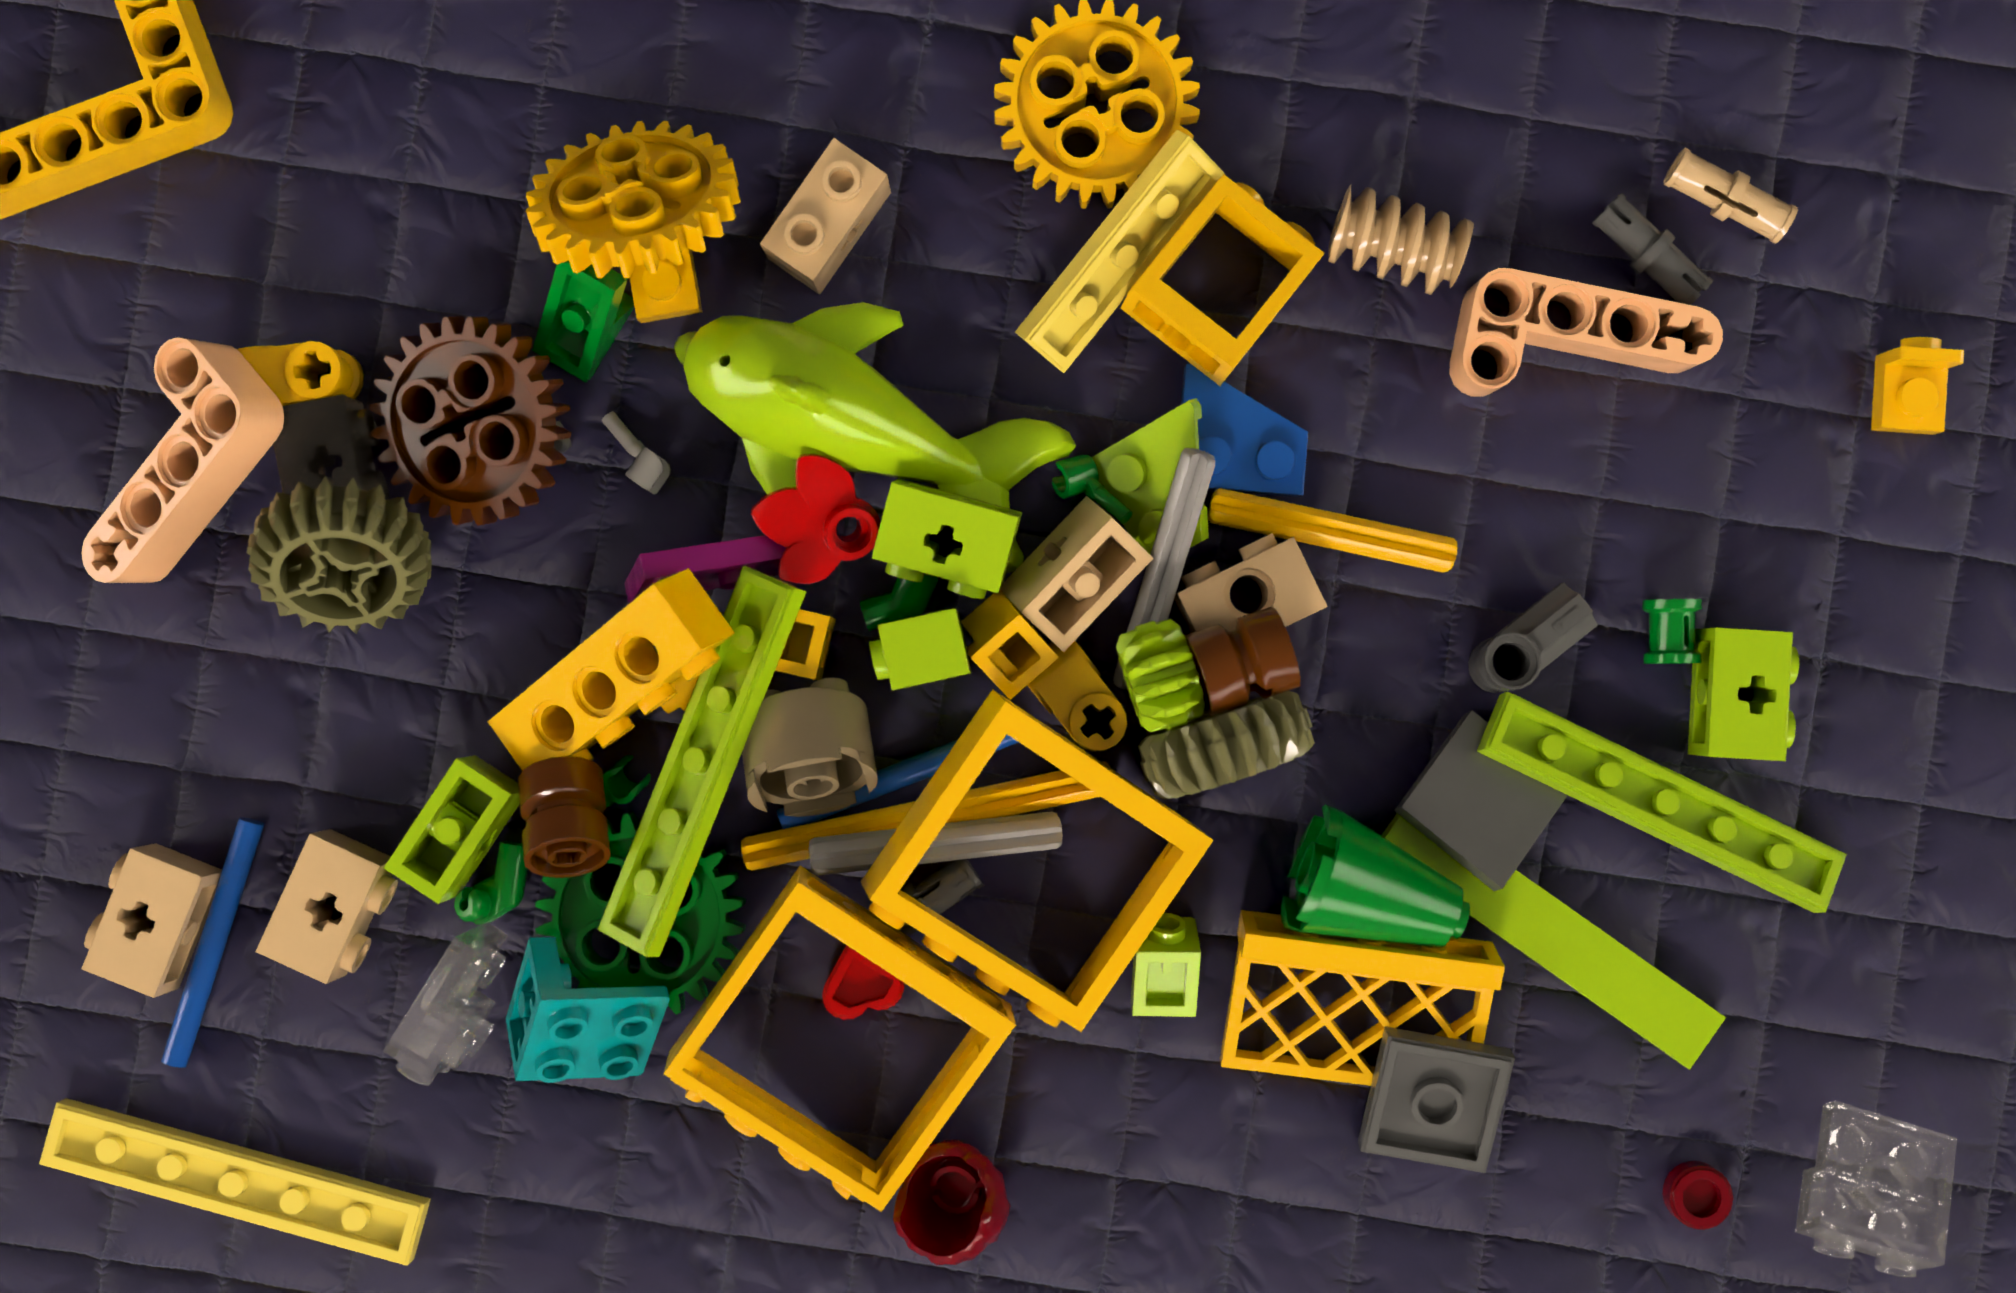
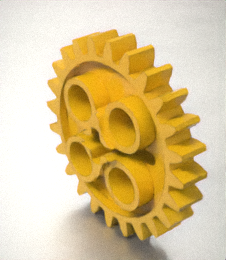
[994,0,1200,209]
[526,121,740,278]

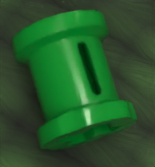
[1642,599,1702,664]

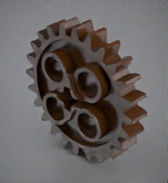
[369,316,572,526]

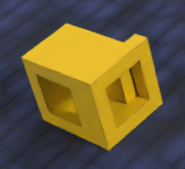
[961,590,1059,700]
[775,609,836,680]

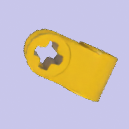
[236,341,364,416]
[1027,641,1127,751]

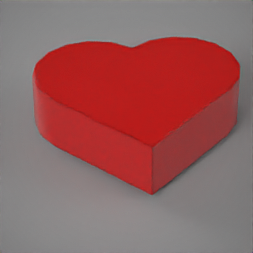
[822,945,905,1020]

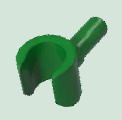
[1052,455,1133,524]
[603,755,651,808]

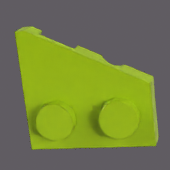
[1092,398,1209,567]

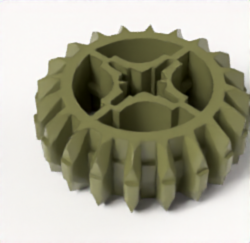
[247,476,432,634]
[1138,691,1315,799]

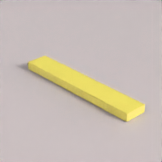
[39,1098,431,1266]

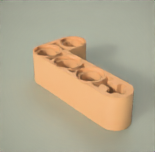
[1450,268,1723,397]
[81,337,285,583]

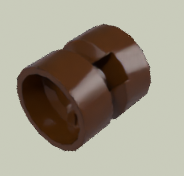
[1185,606,1301,717]
[518,756,611,878]

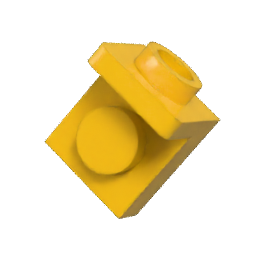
[629,248,703,323]
[1871,337,1964,435]

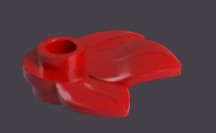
[751,454,881,584]

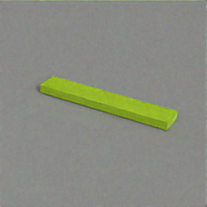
[597,566,806,957]
[1477,691,1847,913]
[1381,813,1726,1070]

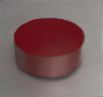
[1663,1161,1733,1230]

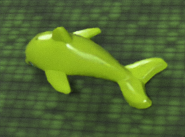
[674,302,1076,573]

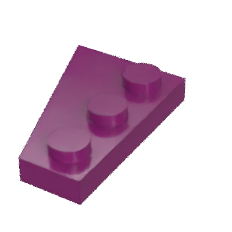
[624,535,786,604]

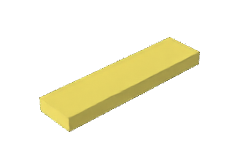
[1015,130,1225,373]

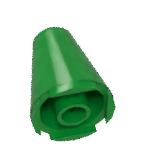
[1281,805,1470,948]

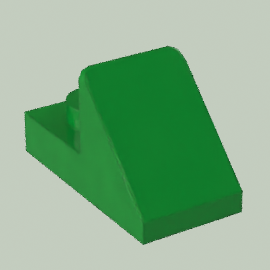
[532,260,634,383]

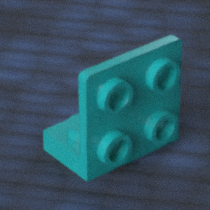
[506,937,670,1083]

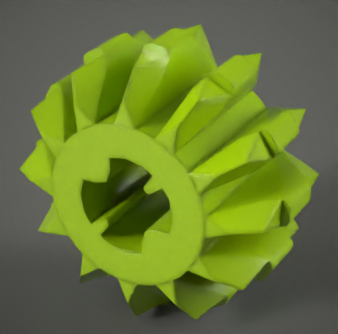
[1116,619,1205,732]

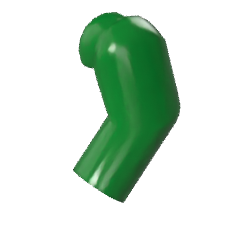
[860,573,939,631]
[454,841,528,925]

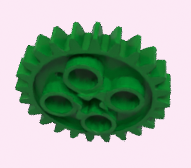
[535,812,746,1015]

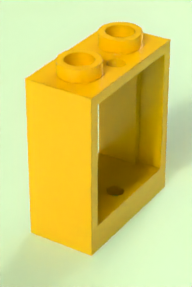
[1121,174,1325,386]

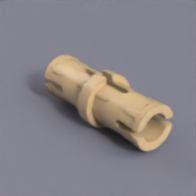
[1663,148,1798,244]

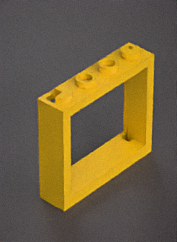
[861,689,1214,1032]
[664,866,1016,1212]

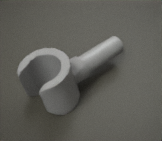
[602,411,671,495]

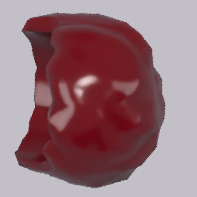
[893,1139,1011,1265]

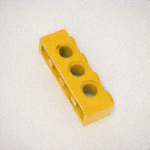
[488,568,735,771]

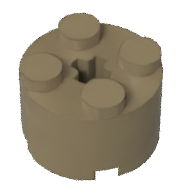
[742,677,878,817]

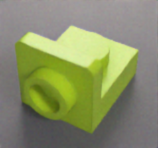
[1131,913,1201,1017]

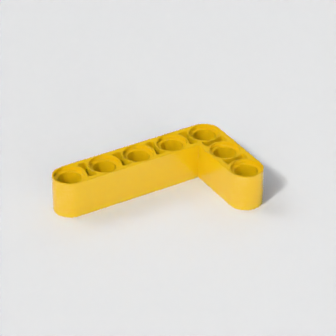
[0,0,233,220]

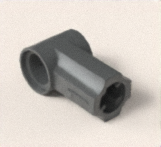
[1468,582,1598,694]

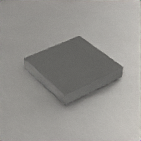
[1394,710,1568,891]
[1358,1027,1515,1173]

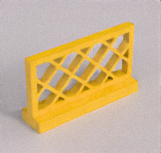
[1220,910,1505,1086]

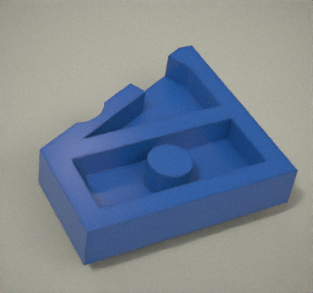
[1181,364,1308,497]

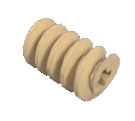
[1328,184,1474,295]

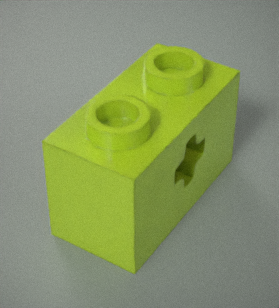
[871,478,1022,599]
[869,608,972,690]
[1688,628,1799,761]
[384,755,520,904]

